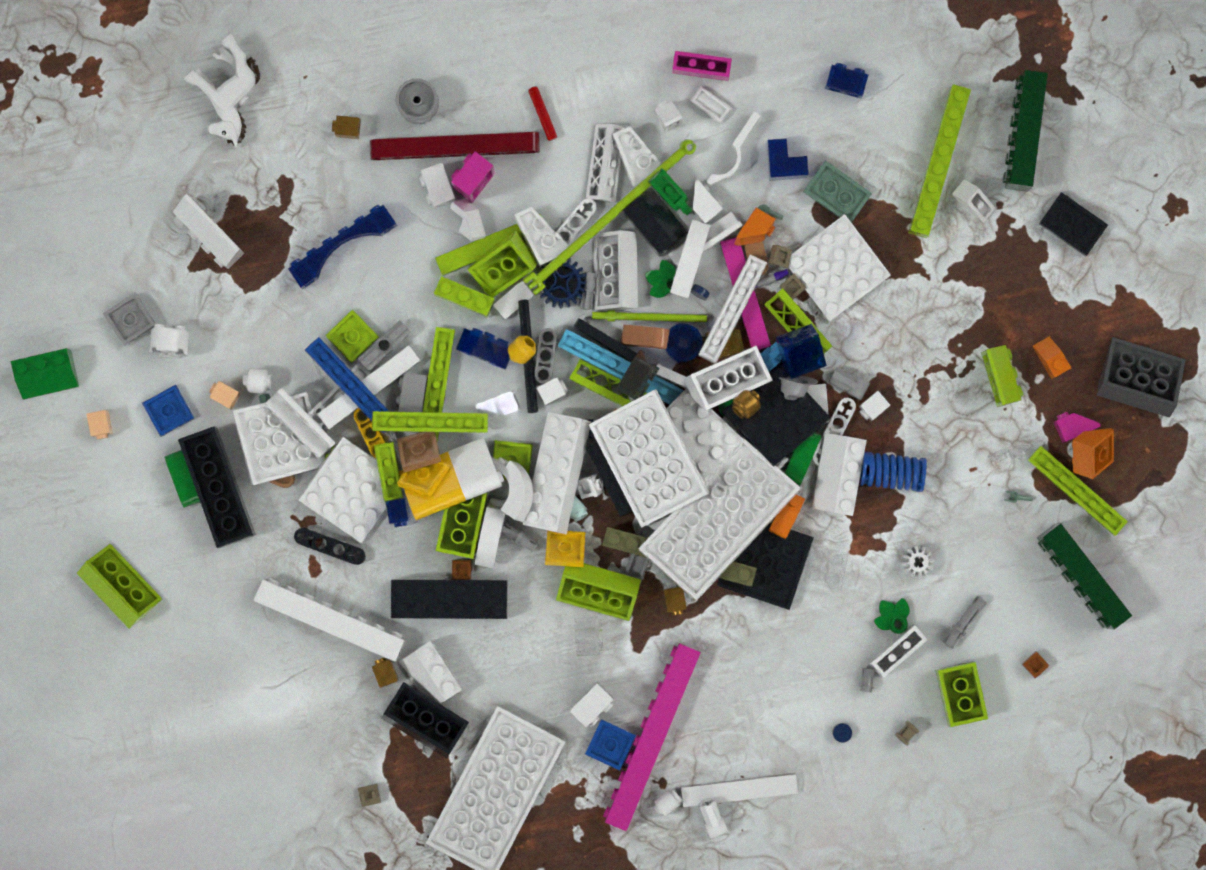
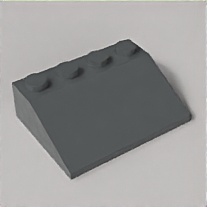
[1096,337,1186,418]

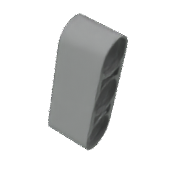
[535,328,557,384]

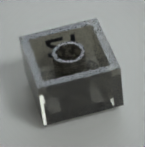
[616,350,660,400]

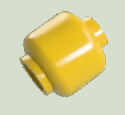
[508,336,536,364]

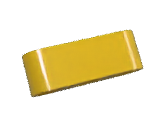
[354,408,386,458]

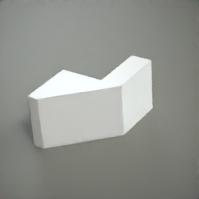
[450,199,486,241]

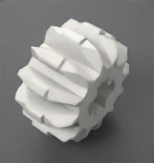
[901,546,934,578]

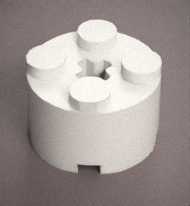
[149,324,190,359]

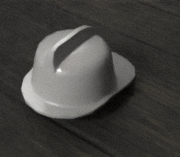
[779,376,818,400]

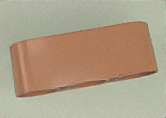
[621,325,670,349]

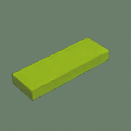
[374,441,403,502]

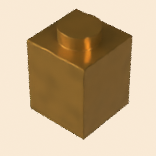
[332,115,361,139]
[664,587,687,616]
[372,657,399,688]

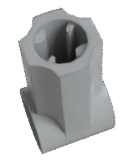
[829,367,870,401]

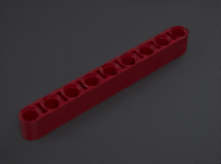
[370,132,540,160]

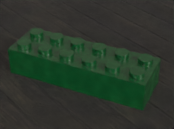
[1002,70,1048,192]
[1037,523,1132,630]

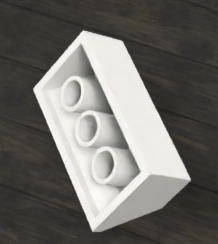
[173,194,244,269]
[593,230,638,310]
[684,346,773,411]
[811,433,867,516]

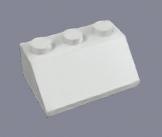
[399,640,463,704]

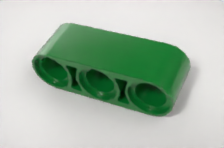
[784,433,821,487]
[164,450,200,508]

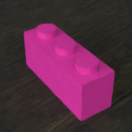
[672,51,732,81]

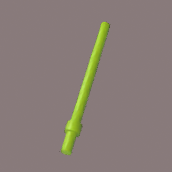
[592,310,707,323]

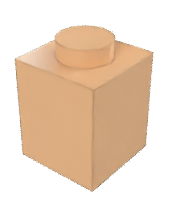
[209,381,241,410]
[86,410,113,440]

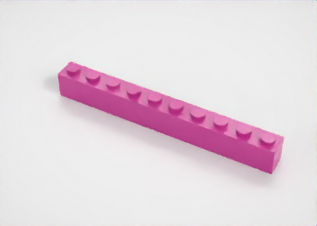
[603,643,701,831]

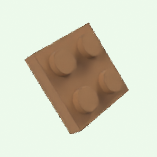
[397,432,441,472]

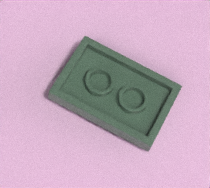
[803,160,872,223]

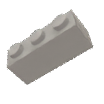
[396,372,428,433]

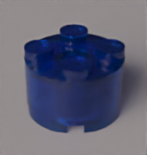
[664,323,703,363]

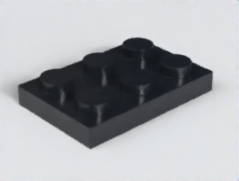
[1039,192,1108,257]

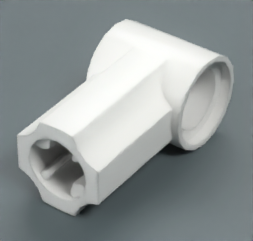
[699,798,728,839]

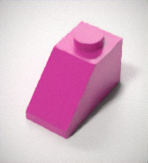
[1054,412,1101,443]

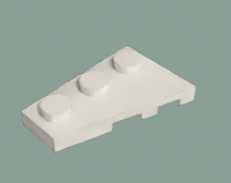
[611,126,668,187]
[514,207,569,267]

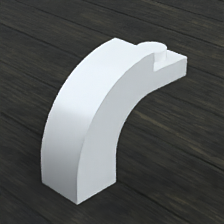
[491,457,533,522]
[475,497,506,569]

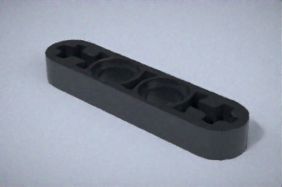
[574,318,641,365]
[294,528,366,565]

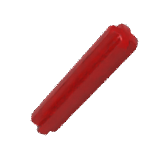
[528,86,557,141]

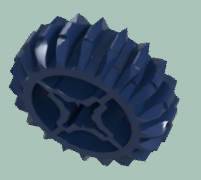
[537,258,586,309]

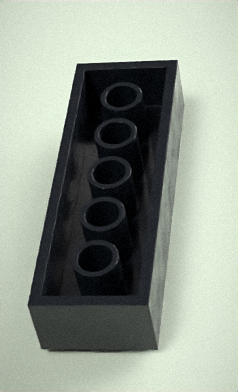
[178,426,256,548]
[391,580,508,619]

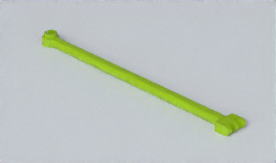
[523,139,696,295]

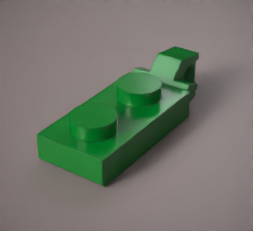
[648,168,693,216]

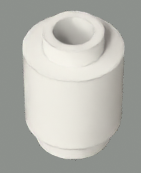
[653,789,683,816]

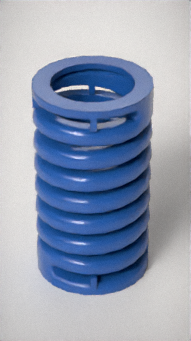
[860,452,927,492]

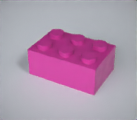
[451,152,495,203]

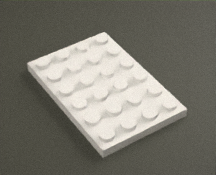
[589,389,709,528]

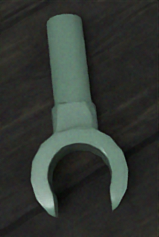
[758,204,783,220]
[1004,490,1032,503]

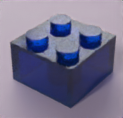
[776,324,827,379]

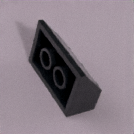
[623,189,688,257]

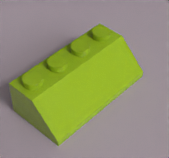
[77,544,162,629]
[556,563,641,621]

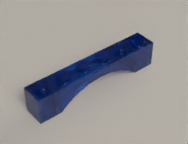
[288,205,397,290]

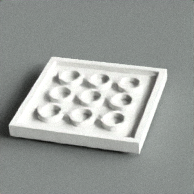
[788,214,891,322]
[666,388,744,481]
[232,392,325,486]
[298,437,390,543]

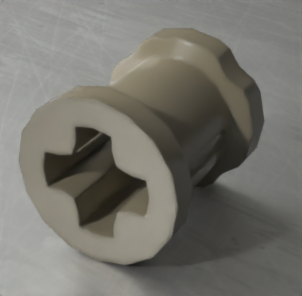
[894,720,920,746]

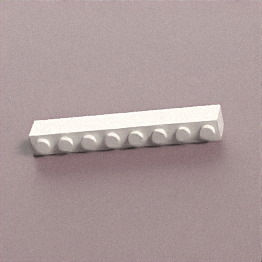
[253,577,405,662]

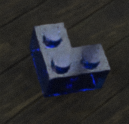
[766,138,809,181]
[456,328,510,370]

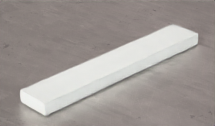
[699,255,767,364]
[317,345,420,430]
[681,774,798,807]

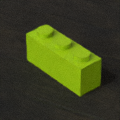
[434,276,495,318]

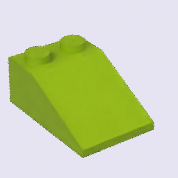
[467,231,537,298]

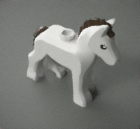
[184,34,261,148]

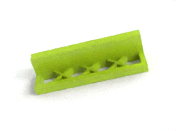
[764,288,832,362]
[569,359,647,407]

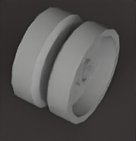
[396,79,439,124]

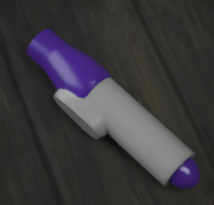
[755,269,789,288]

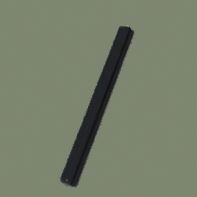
[518,299,538,413]

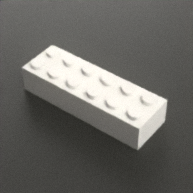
[523,412,591,534]

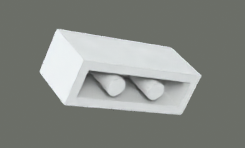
[869,625,928,678]

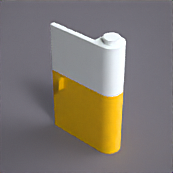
[399,437,505,521]

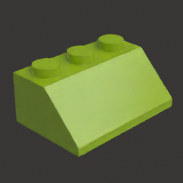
[981,345,1023,407]

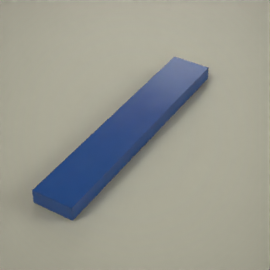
[305,337,390,434]

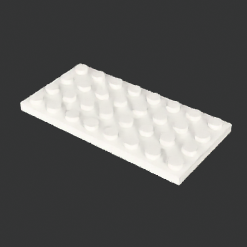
[639,438,801,601]
[426,706,566,870]

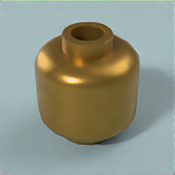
[732,390,761,418]

